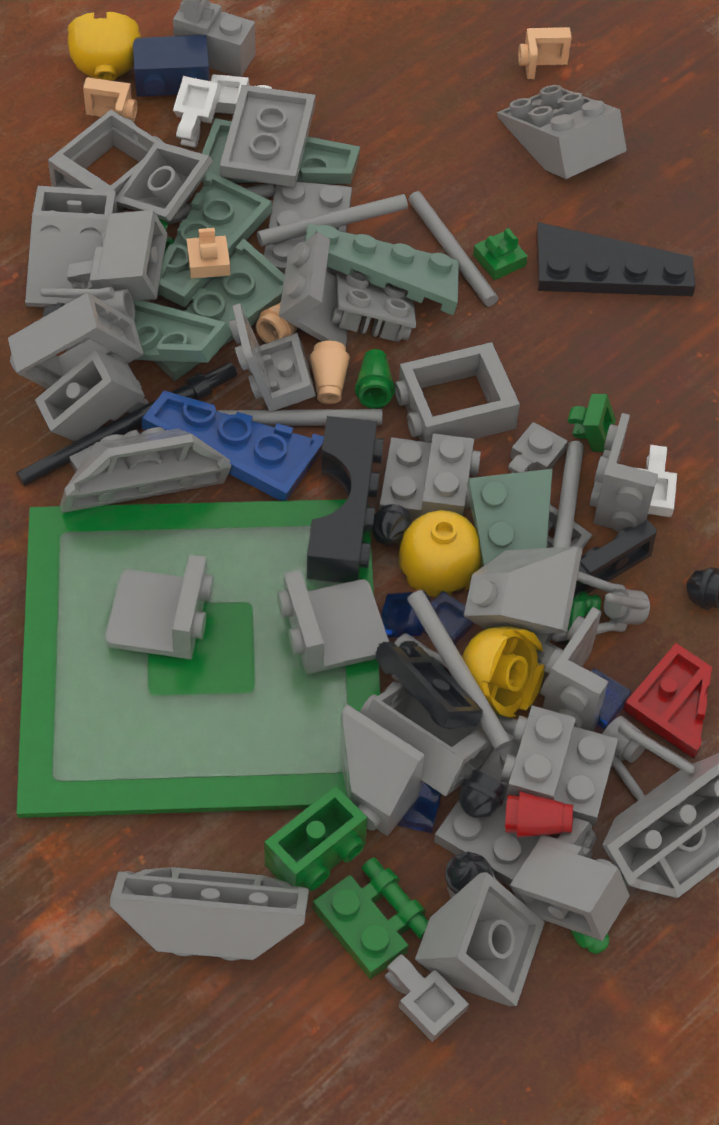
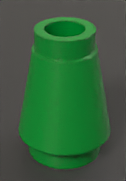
[355,349,395,408]

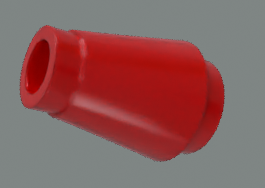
[505,791,573,838]

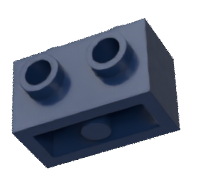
[133,35,210,97]

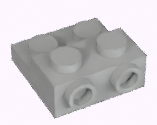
[379,433,481,519]
[501,706,618,826]

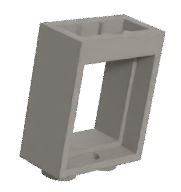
[48,110,163,213]
[8,292,144,389]
[394,342,520,443]
[360,681,494,796]

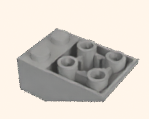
[497,85,627,179]
[25,186,118,308]

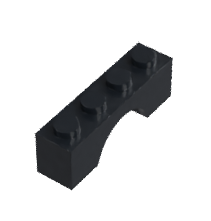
[306,416,384,583]

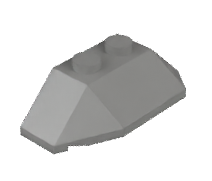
[60,427,231,513]
[602,753,719,898]
[110,867,309,961]

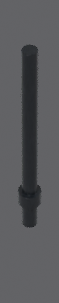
[16,362,237,487]

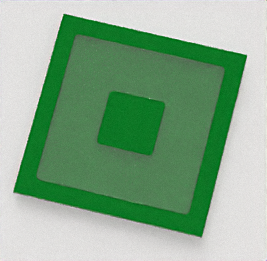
[16,499,380,818]

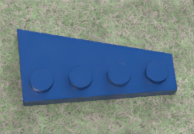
[142,391,324,501]

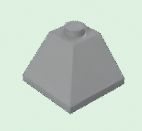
[116,141,213,222]
[464,546,583,634]
[340,704,425,836]
[415,872,545,1006]

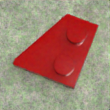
[623,643,712,759]

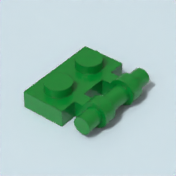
[312,857,429,980]

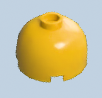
[67,12,141,81]
[398,510,481,598]
[462,626,545,718]

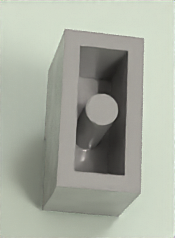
[173,0,256,77]
[67,210,167,301]
[35,349,149,441]
[510,817,630,941]

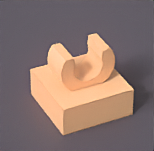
[186,228,230,278]

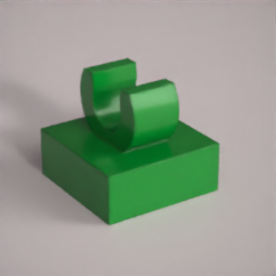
[473,228,527,281]
[567,394,616,452]

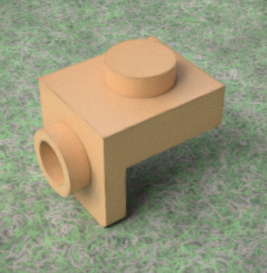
[518,27,572,79]
[83,77,137,122]

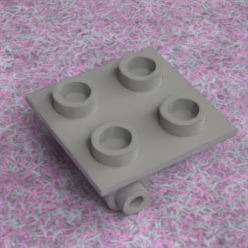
[331,271,416,343]

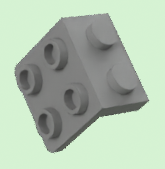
[279,232,348,345]
[229,303,316,412]
[589,413,658,532]
[105,554,214,659]
[277,569,389,675]
[540,607,608,732]

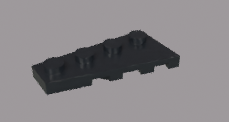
[536,222,695,296]

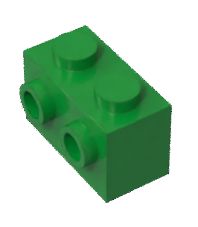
[264,786,367,891]

